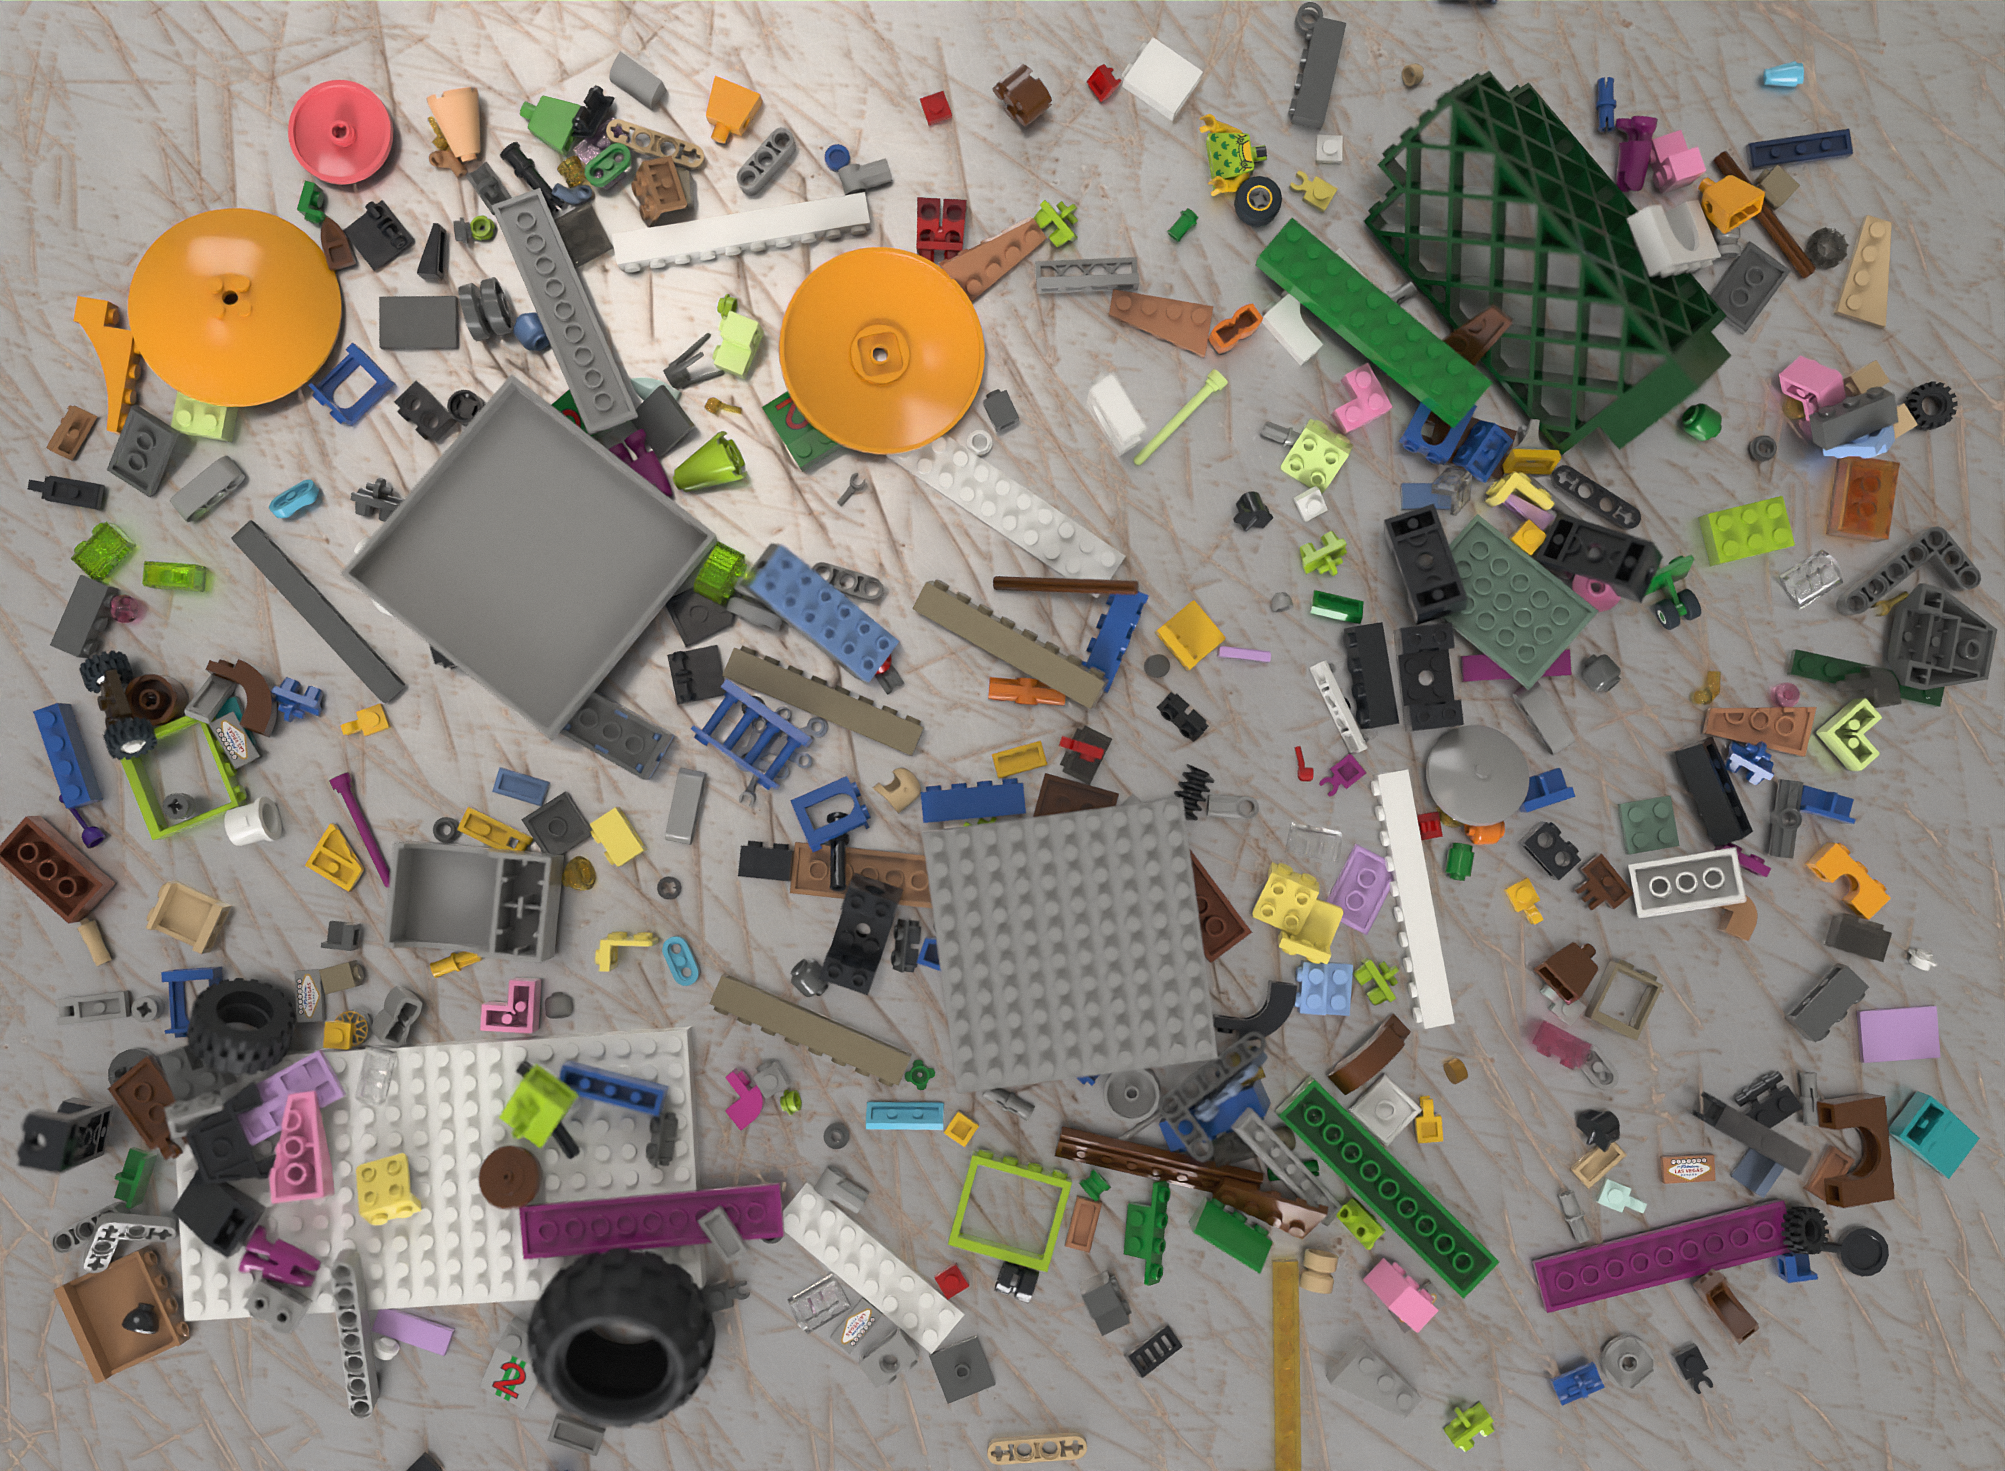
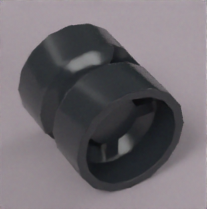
[447,389,486,427]
[994,1261,1039,1304]

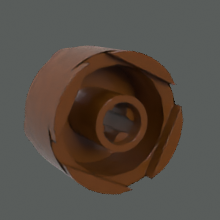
[992,63,1052,127]
[125,674,189,726]

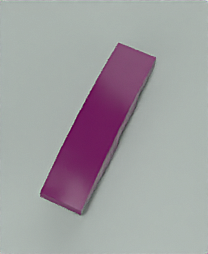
[1461,649,1572,682]

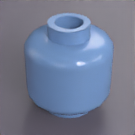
[513,312,549,351]

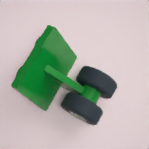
[1645,555,1701,630]

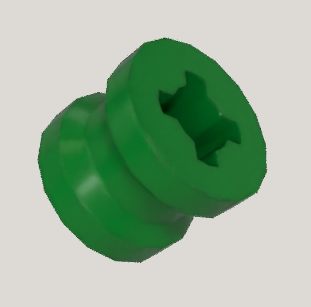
[1079,1169,1111,1202]

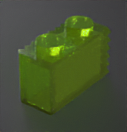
[71,521,136,581]
[694,541,747,604]
[142,561,207,592]

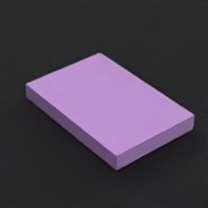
[1325,844,1394,935]
[1856,1005,1941,1063]

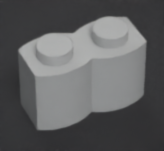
[372,986,422,1048]

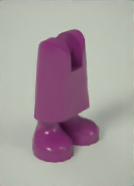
[1615,116,1658,193]
[608,429,673,498]
[238,1225,321,1287]

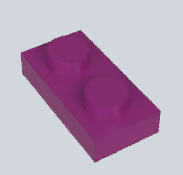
[1714,842,1772,877]

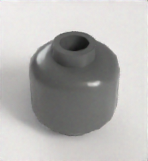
[1582,654,1621,692]
[791,959,828,997]

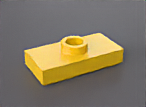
[992,741,1048,779]

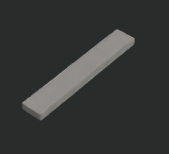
[1231,1107,1343,1227]

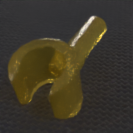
[427,116,449,151]
[704,397,742,415]
[1870,591,1909,617]

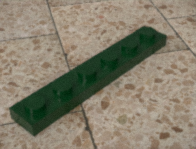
[1787,649,1945,707]

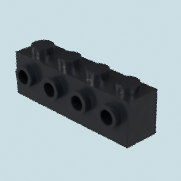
[1343,622,1399,729]
[1675,737,1753,847]

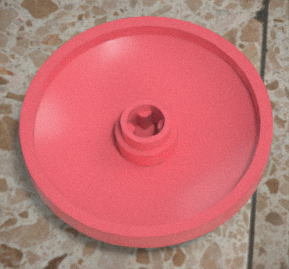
[288,80,393,184]

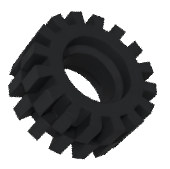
[1904,381,1958,430]
[1781,1206,1829,1255]

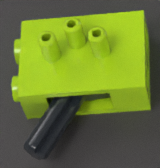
[499,1063,580,1159]

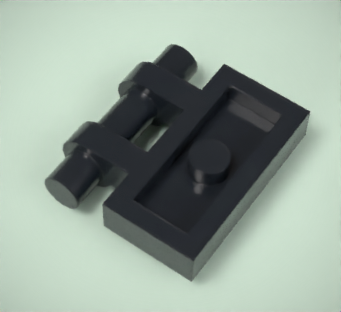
[1734,1071,1802,1129]

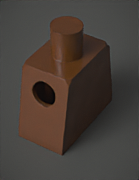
[1533,942,1598,1005]

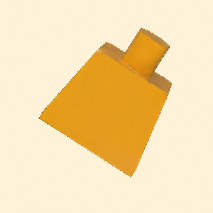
[706,75,763,144]
[1698,175,1765,234]

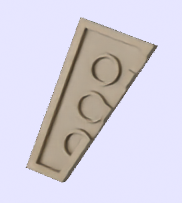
[1833,215,1892,329]

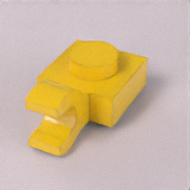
[340,703,391,736]
[1504,878,1543,925]
[1414,1096,1443,1144]

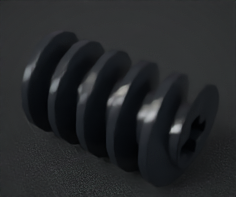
[1174,764,1215,821]

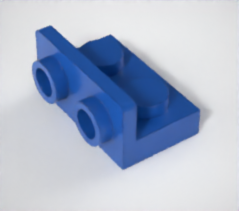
[1452,420,1514,483]

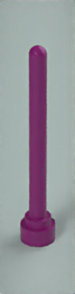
[329,772,391,888]

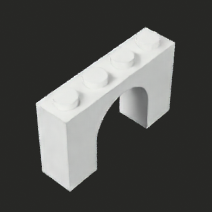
[1627,200,1721,278]
[1262,248,1366,366]
[1086,373,1146,457]

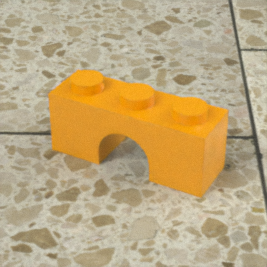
[1805,842,1891,920]

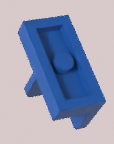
[1519,768,1576,813]
[1800,785,1856,824]

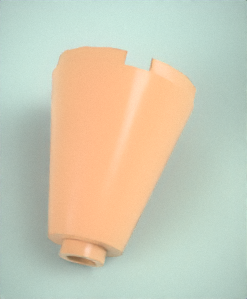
[427,87,481,162]

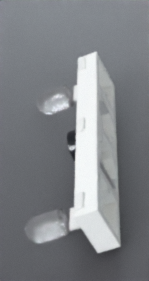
[1309,659,1378,755]

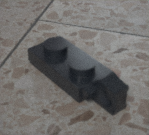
[27,475,104,510]

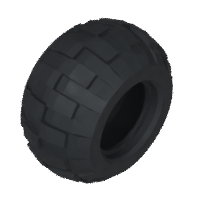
[526,1248,715,1428]

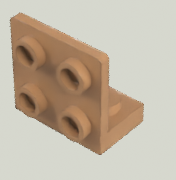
[631,156,687,228]

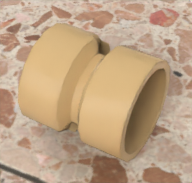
[1299,1248,1339,1294]

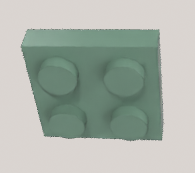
[1618,795,1680,855]

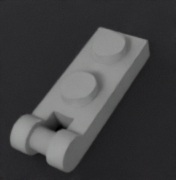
[55,991,131,1025]

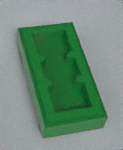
[1310,590,1364,624]

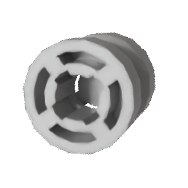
[1714,227,1741,258]

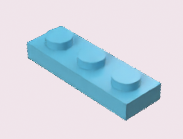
[866,1102,944,1130]

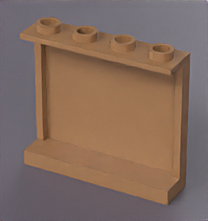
[53,1246,190,1384]

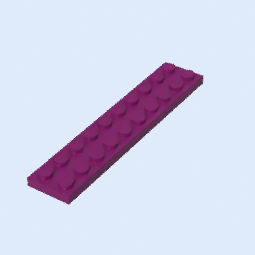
[519,1183,785,1260]
[1532,1199,1792,1313]

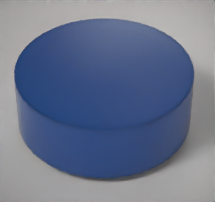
[824,144,851,172]

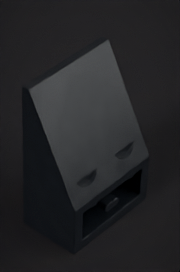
[172,1168,267,1259]

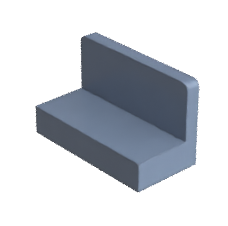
[1731,1148,1785,1198]

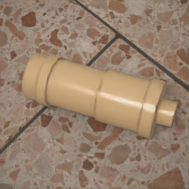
[77,918,112,966]

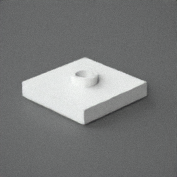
[1349,1073,1422,1147]

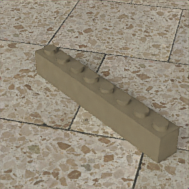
[912,579,1109,709]
[722,645,924,756]
[709,973,912,1087]

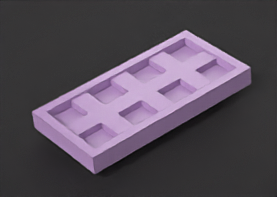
[227,1049,346,1146]

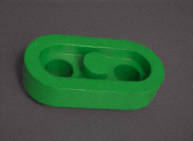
[585,143,632,187]

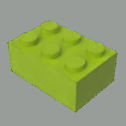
[1698,496,1795,567]

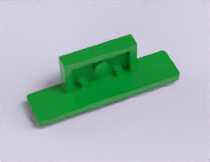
[1123,1180,1171,1286]

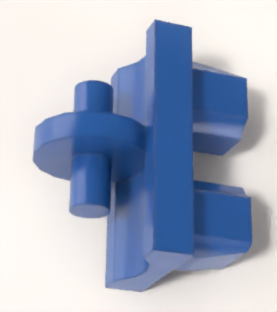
[271,677,323,723]
[1725,741,1774,785]
[1550,1362,1605,1406]

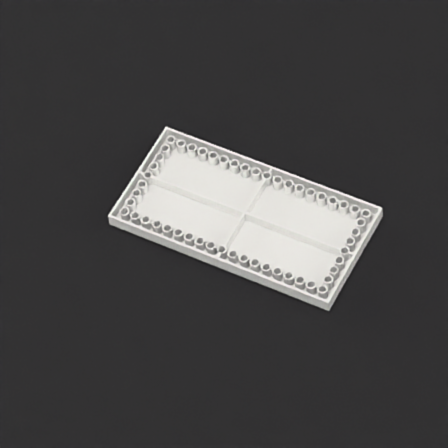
[175,1027,706,1321]

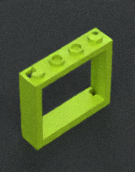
[120,716,247,840]
[948,1149,1072,1272]

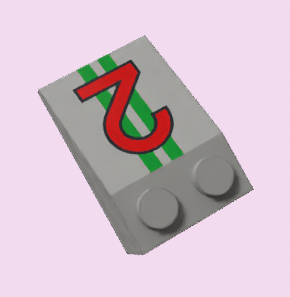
[479,1316,538,1410]

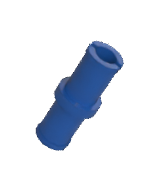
[1596,77,1617,133]

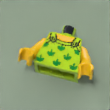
[1199,114,1267,196]

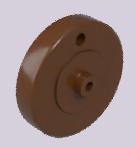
[479,1145,542,1210]

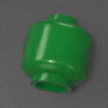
[1682,403,1722,441]

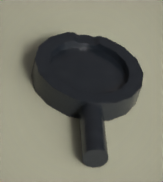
[1821,1226,1889,1277]

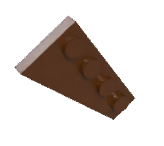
[1442,304,1513,366]
[1212,1177,1328,1239]

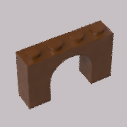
[1817,1093,1895,1208]

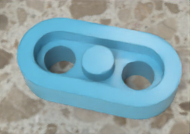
[269,479,319,518]
[662,936,700,986]

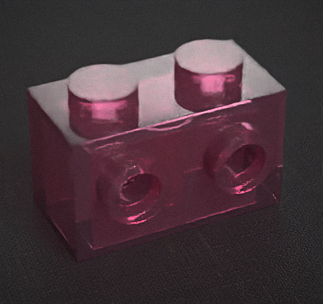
[1532,1020,1594,1070]

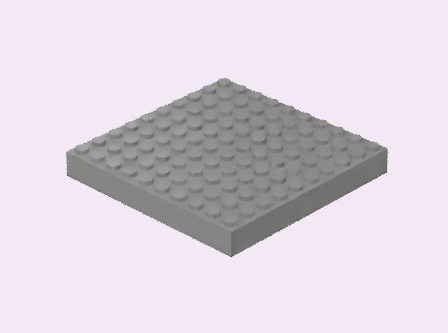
[340,374,717,741]
[922,797,1218,1094]

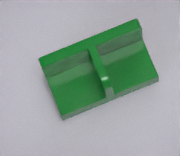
[114,1147,158,1209]

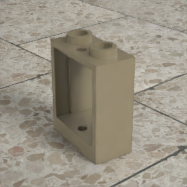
[1583,959,1664,1041]

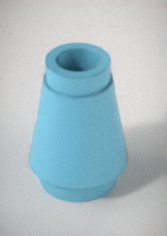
[1763,61,1804,87]

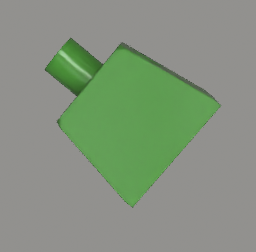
[520,96,581,157]

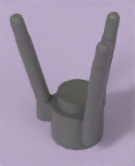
[663,333,725,389]

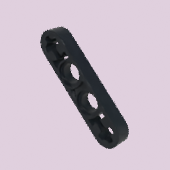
[1550,465,1641,530]

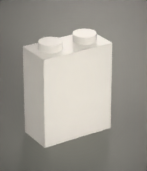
[1122,37,1203,121]

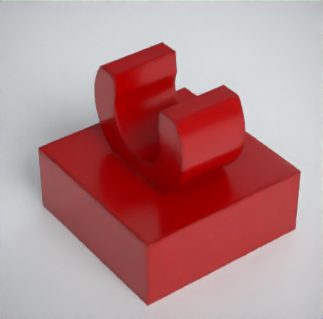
[1086,64,1122,102]
[1417,811,1443,841]

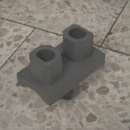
[466,161,512,215]
[350,478,404,522]

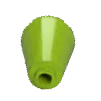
[673,431,747,492]

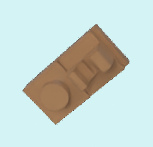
[46,405,97,461]

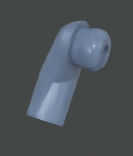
[552,183,592,205]

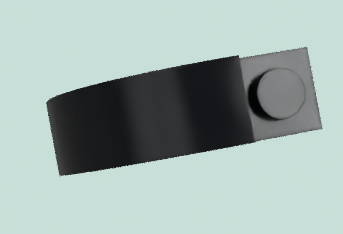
[1212,980,1297,1041]

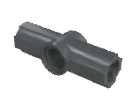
[1769,779,1804,859]

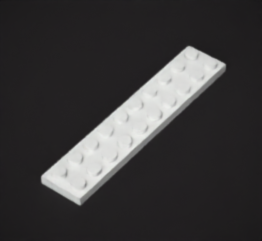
[886,434,1126,599]

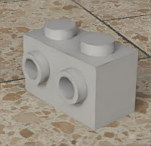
[244,1278,313,1335]

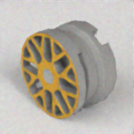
[334,1009,373,1047]

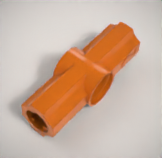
[988,677,1066,706]

